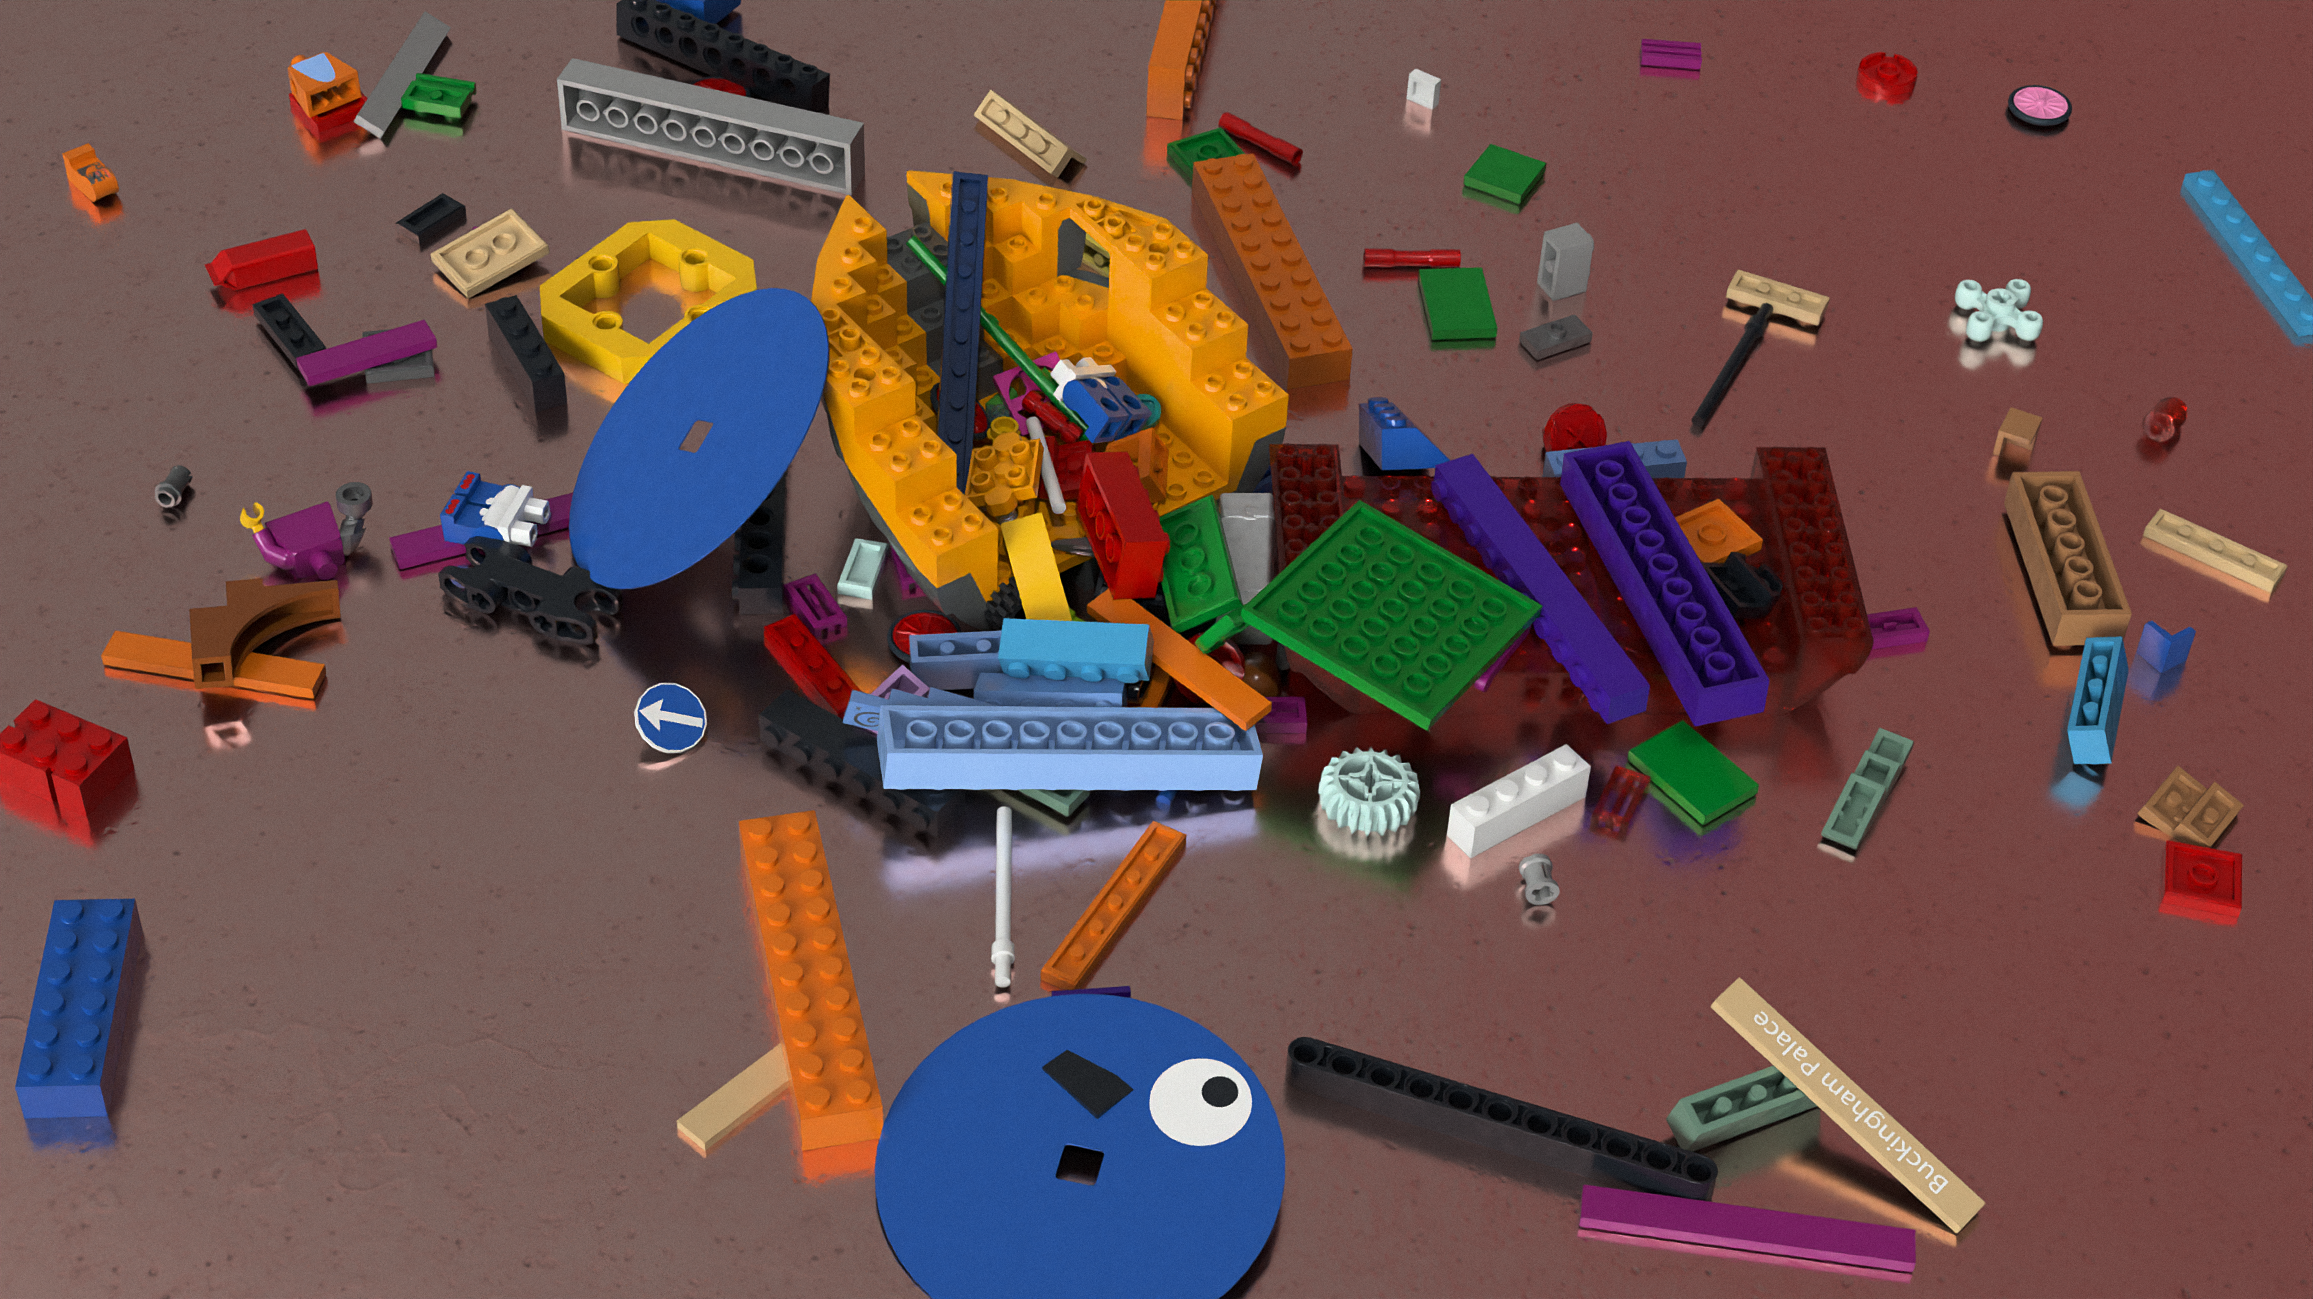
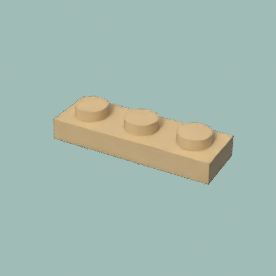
[1726,270,1830,325]

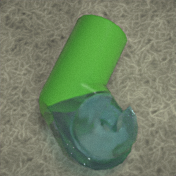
[985,386,1018,424]

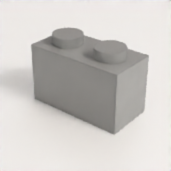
[1537,222,1594,301]

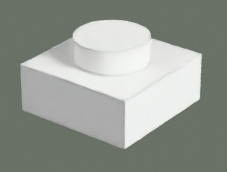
[1407,68,1441,110]

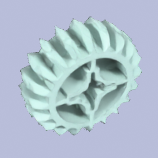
[1318,746,1420,836]

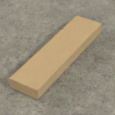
[2143,509,2288,593]
[677,1043,789,1151]

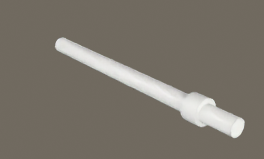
[991,806,1015,988]

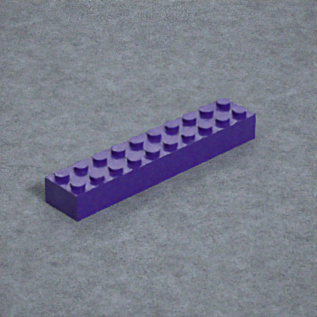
[1560,441,1770,726]

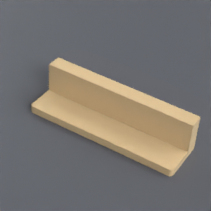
[974,90,1087,178]

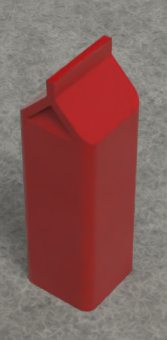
[205,229,318,291]

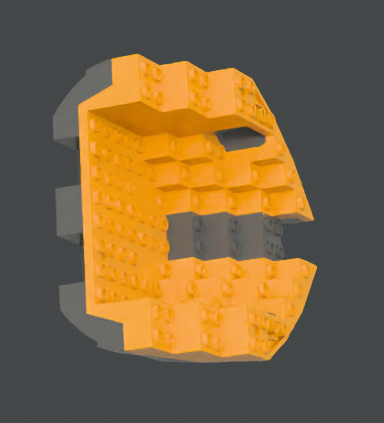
[811,170,1289,631]

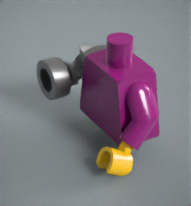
[240,482,373,580]

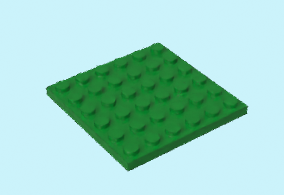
[1240,500,1543,731]

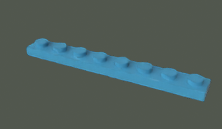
[2183,170,2313,337]

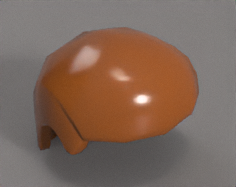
[1243,652,1282,697]

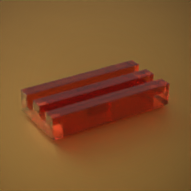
[1591,765,1651,835]

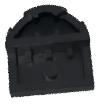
[1701,552,1783,620]

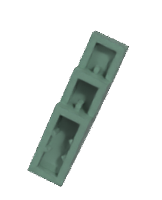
[1821,728,1914,850]

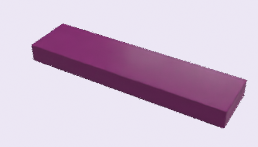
[296,320,437,386]

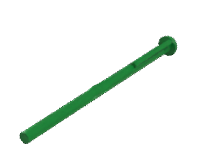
[906,235,1095,444]

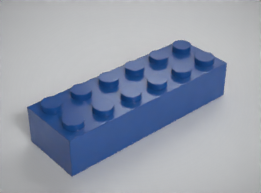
[15,899,143,1118]

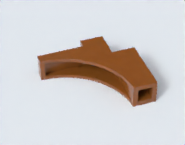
[189,578,341,689]

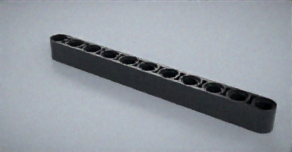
[1285,1037,1718,1202]

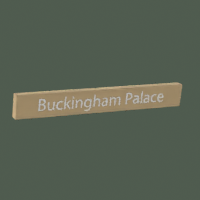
[1711,977,1986,1234]

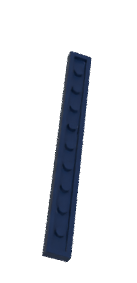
[937,171,988,495]

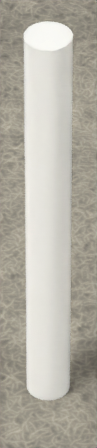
[1026,417,1066,514]

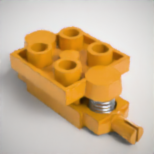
[965,432,1044,555]

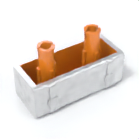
[1216,493,1276,644]

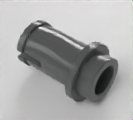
[154,465,192,508]

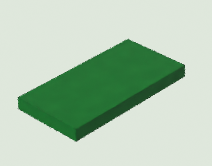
[1159,495,1243,633]

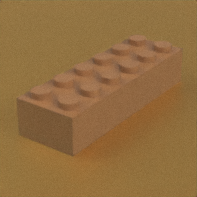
[2004,471,2132,646]

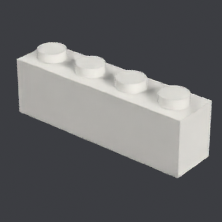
[1447,744,1591,859]

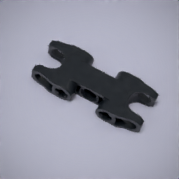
[438,536,623,645]

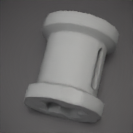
[1518,854,1560,905]

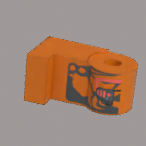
[62,143,119,202]

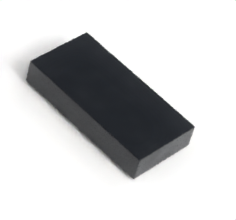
[396,193,466,244]

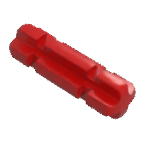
[1021,390,1083,444]

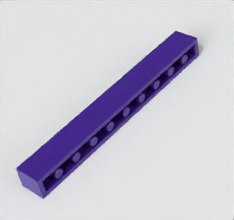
[1431,454,1650,724]

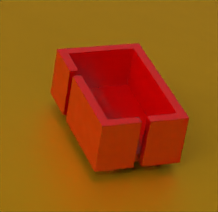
[0,699,135,817]

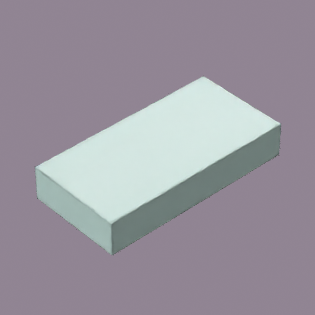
[837,538,890,600]

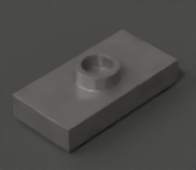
[1519,314,1593,360]

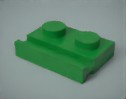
[401,73,477,118]

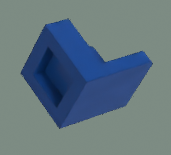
[2136,620,2196,673]

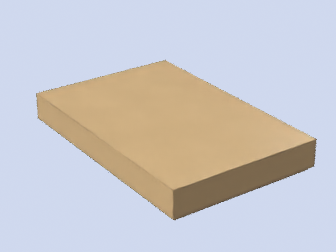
[430,208,550,299]

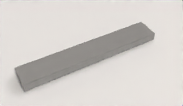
[353,11,451,139]

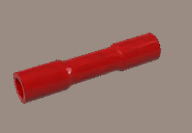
[1218,112,1303,166]
[1363,248,1461,268]

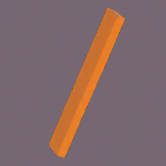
[1087,588,1272,731]
[101,630,326,699]
[1041,821,1186,990]

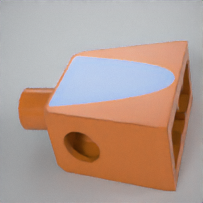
[288,52,361,118]

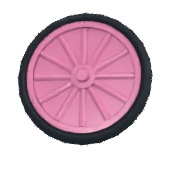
[2008,85,2072,126]

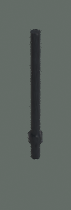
[1692,303,1773,427]

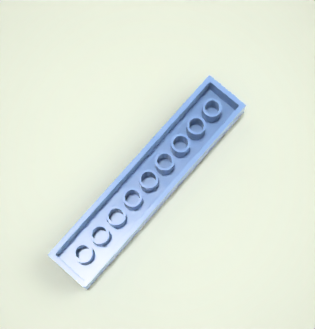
[877,705,1263,791]

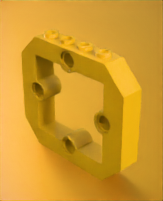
[540,219,757,384]

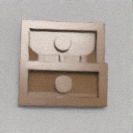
[2137,766,2244,848]

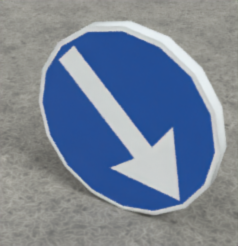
[634,683,707,753]

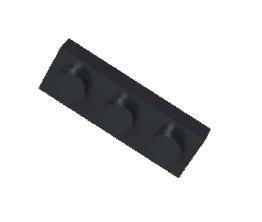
[252,293,326,369]

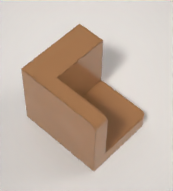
[1993,407,2043,456]

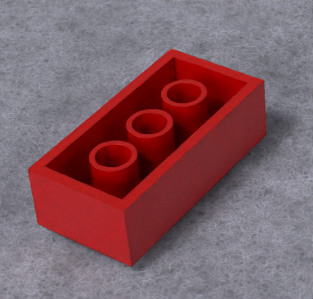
[1075,451,1170,600]

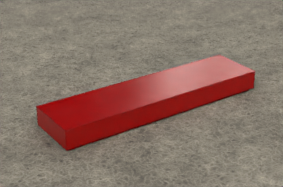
[764,614,862,719]

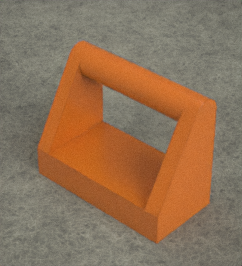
[1105,427,1169,503]

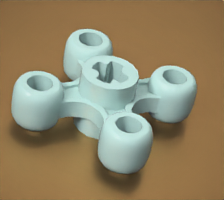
[1955,279,2043,342]

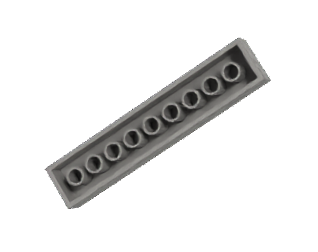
[557,58,865,195]

